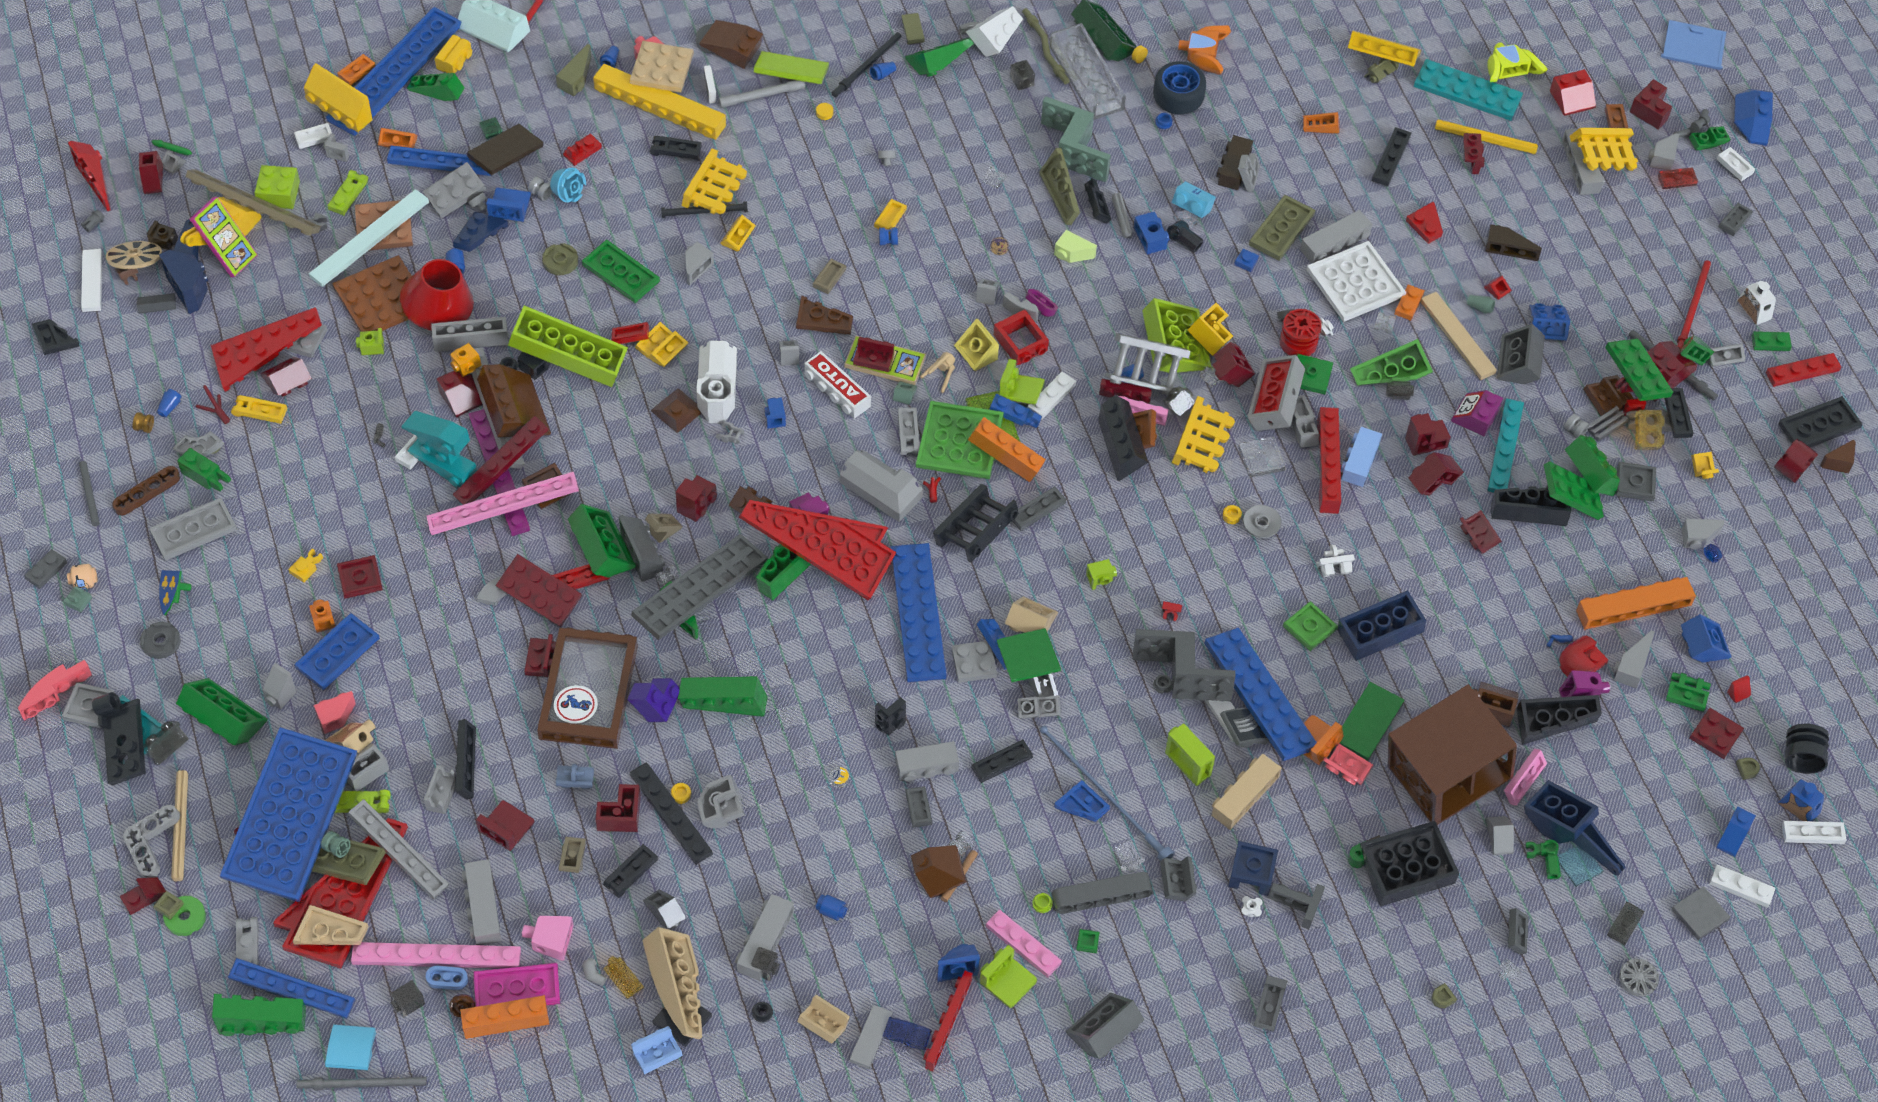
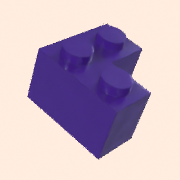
[627,678,680,722]

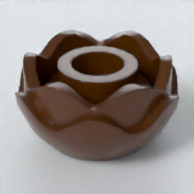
[449,994,475,1017]

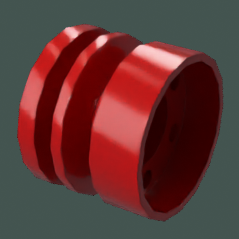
[1280,309,1322,356]

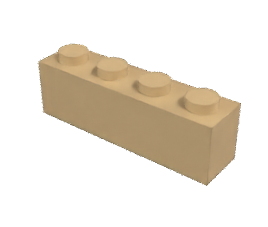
[1211,754,1282,830]

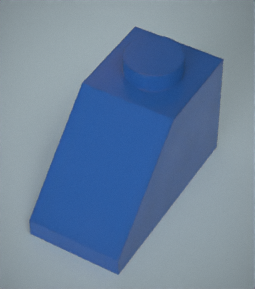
[1716,806,1756,857]

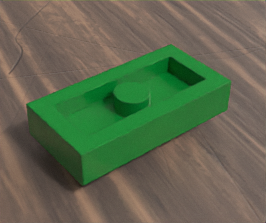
[1752,331,1792,351]

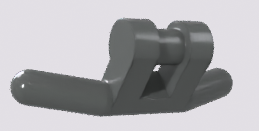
[1673,109,1710,138]

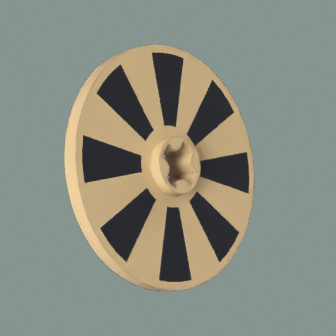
[106,241,162,269]

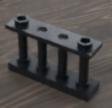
[933,484,1019,563]

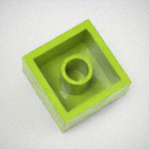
[254,165,300,209]

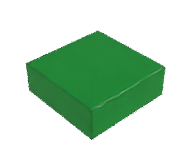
[1076,929,1100,954]

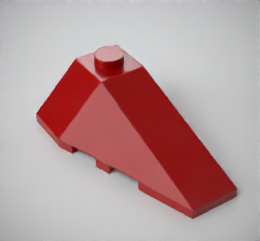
[68,141,111,212]

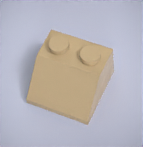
[1005,596,1058,633]

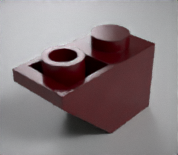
[139,151,163,194]

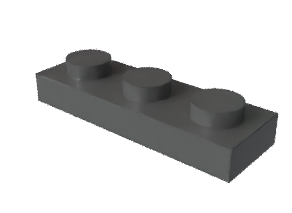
[1012,487,1066,531]

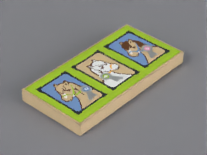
[845,336,926,385]

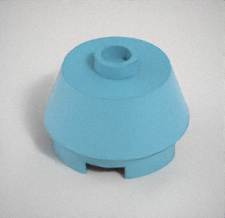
[550,167,586,203]

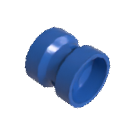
[879,227,898,246]

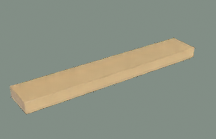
[1420,292,1497,380]

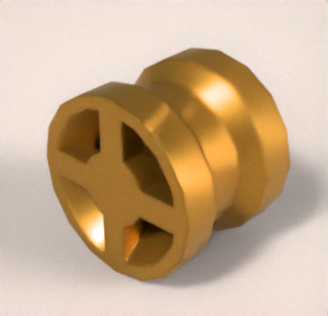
[132,412,154,433]

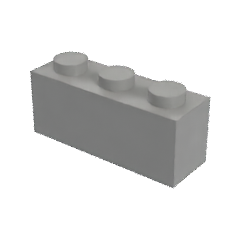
[895,741,959,782]

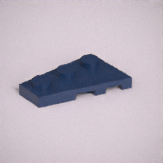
[453,212,508,252]

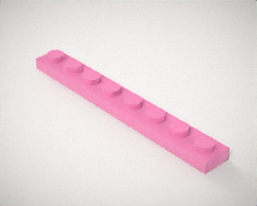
[427,472,579,535]
[351,942,521,969]

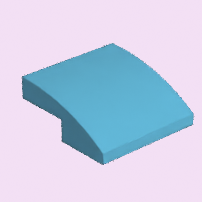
[325,1025,376,1070]

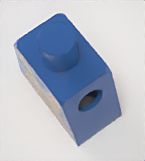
[1778,779,1825,822]

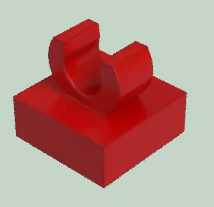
[1162,601,1183,621]

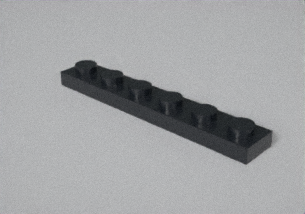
[630,762,713,865]

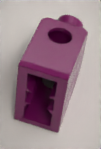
[1559,671,1610,697]

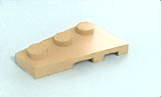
[293,905,369,945]

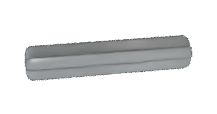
[1112,192,1133,238]

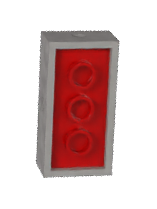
[1248,355,1305,431]

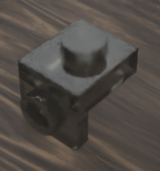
[751,947,780,981]

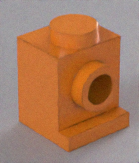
[309,600,335,633]

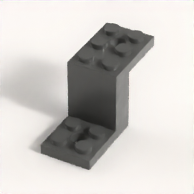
[1133,629,1235,702]

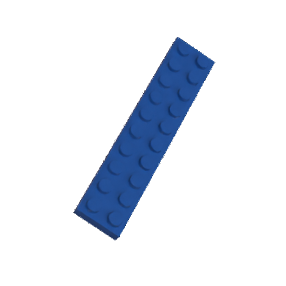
[326,7,462,136]

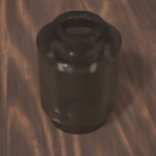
[1386,381,1414,400]

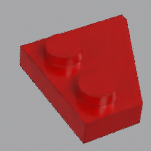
[1406,202,1443,244]

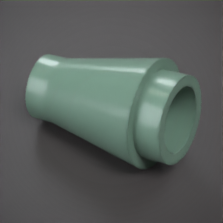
[1467,294,1496,314]

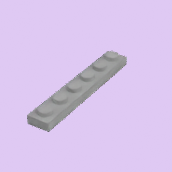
[348,799,449,900]

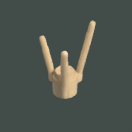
[920,352,955,393]

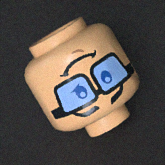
[67,564,98,589]

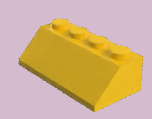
[304,63,373,132]

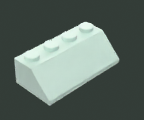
[458,0,530,52]

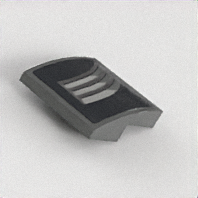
[1220,708,1270,748]

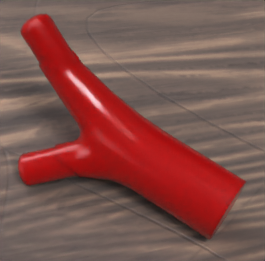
[923,477,941,503]

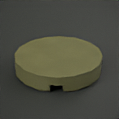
[542,243,579,275]

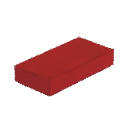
[611,322,649,344]

